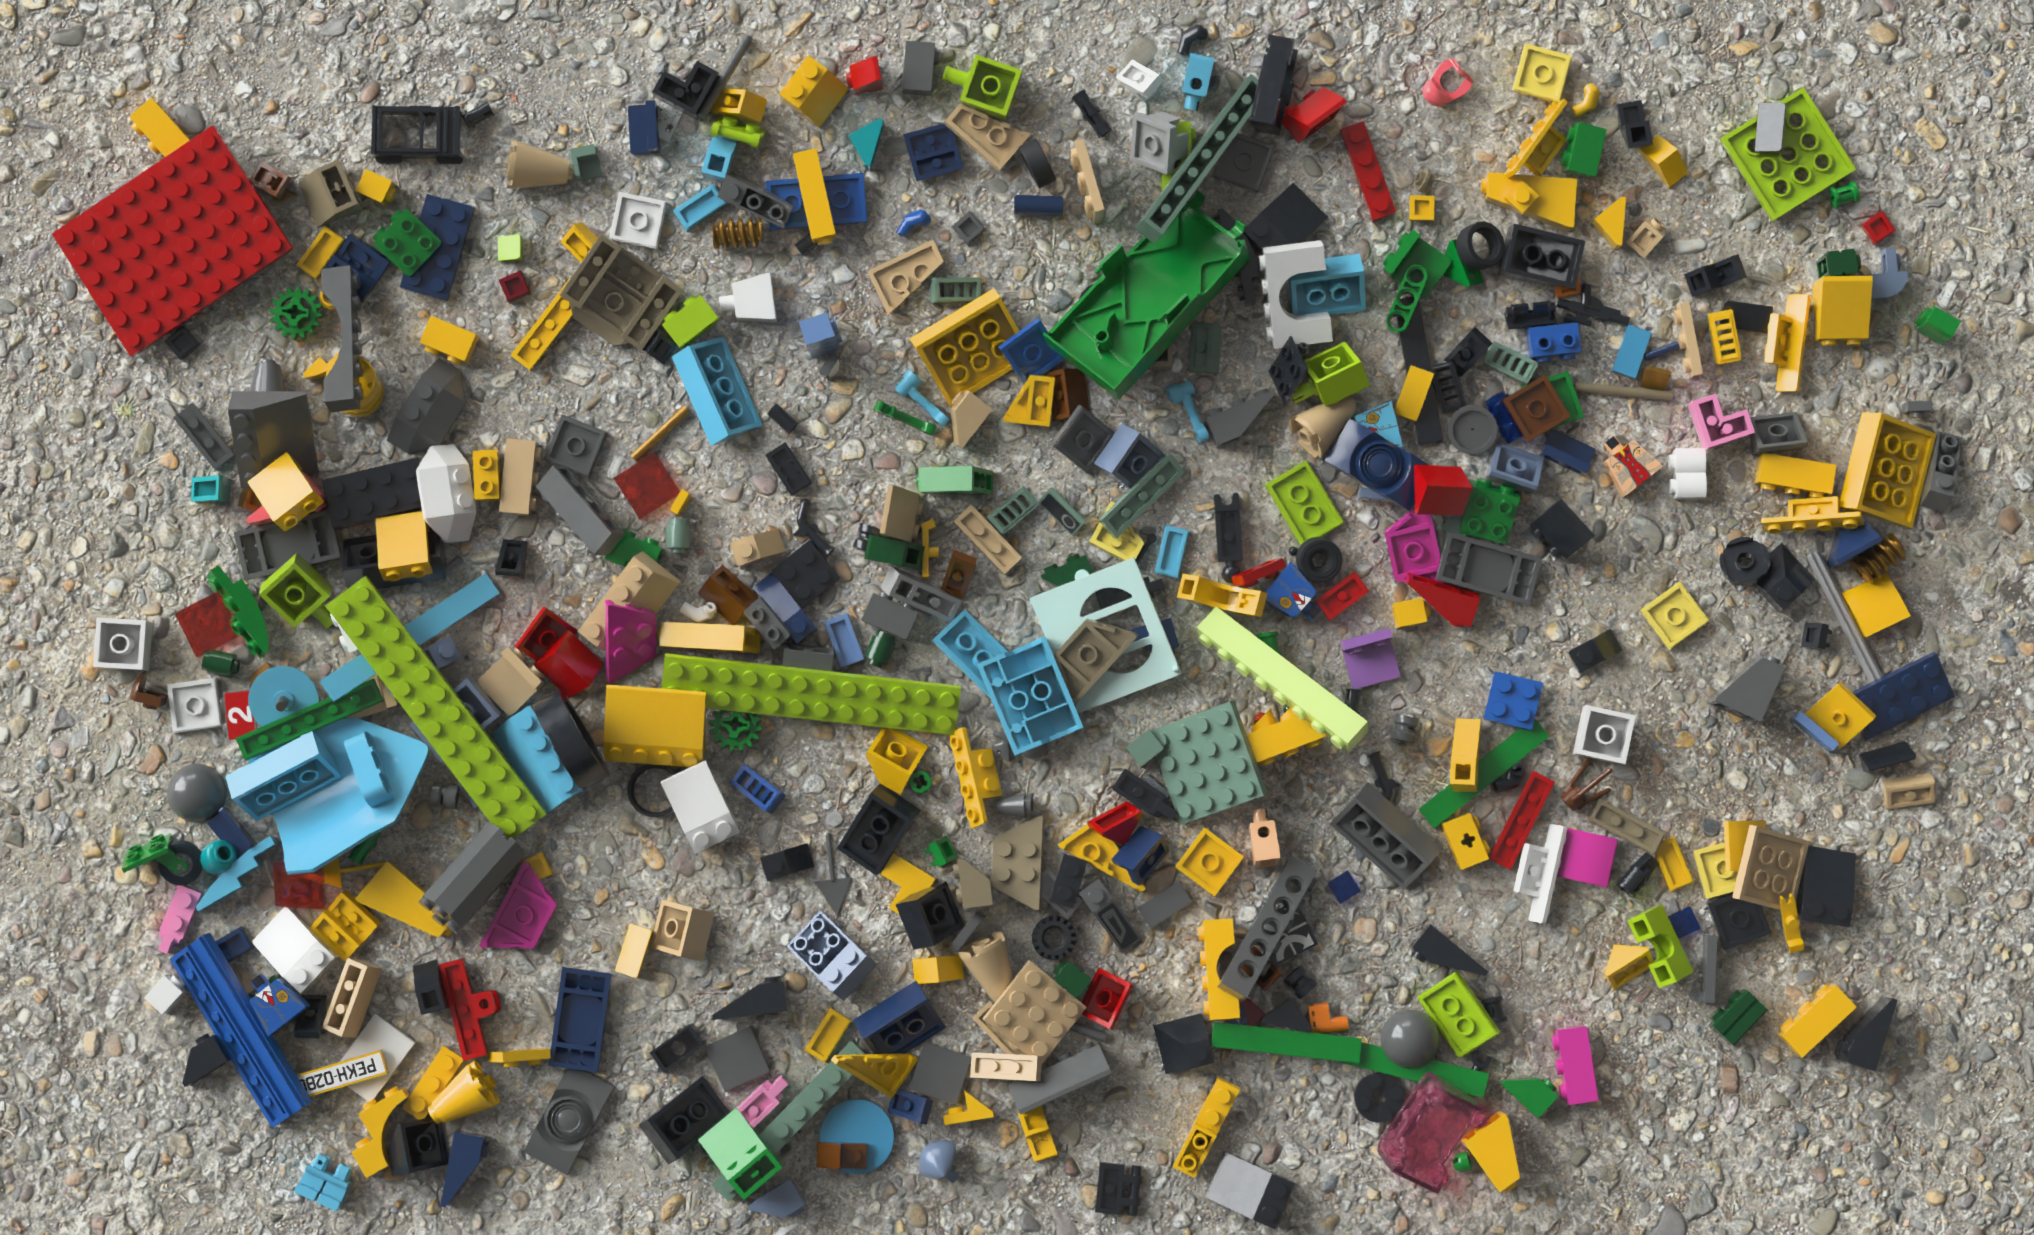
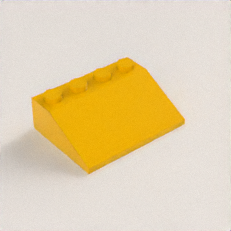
[910,289,1019,407]
[1839,412,1936,528]
[603,685,706,767]

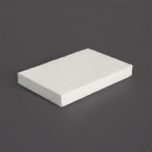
[340,1013,416,1101]

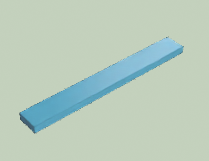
[320,573,500,702]

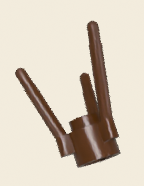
[1560,758,1613,811]

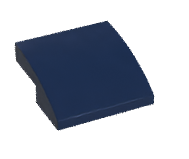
[903,123,964,181]
[326,233,391,303]

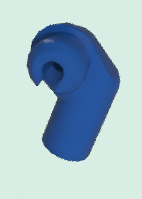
[896,210,931,238]

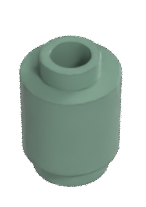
[666,518,691,554]

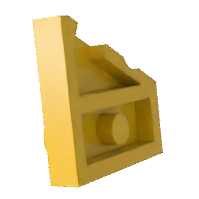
[1003,374,1055,427]
[487,1048,551,1067]

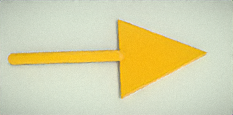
[304,857,386,889]

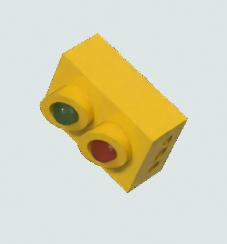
[1247,704,1326,766]

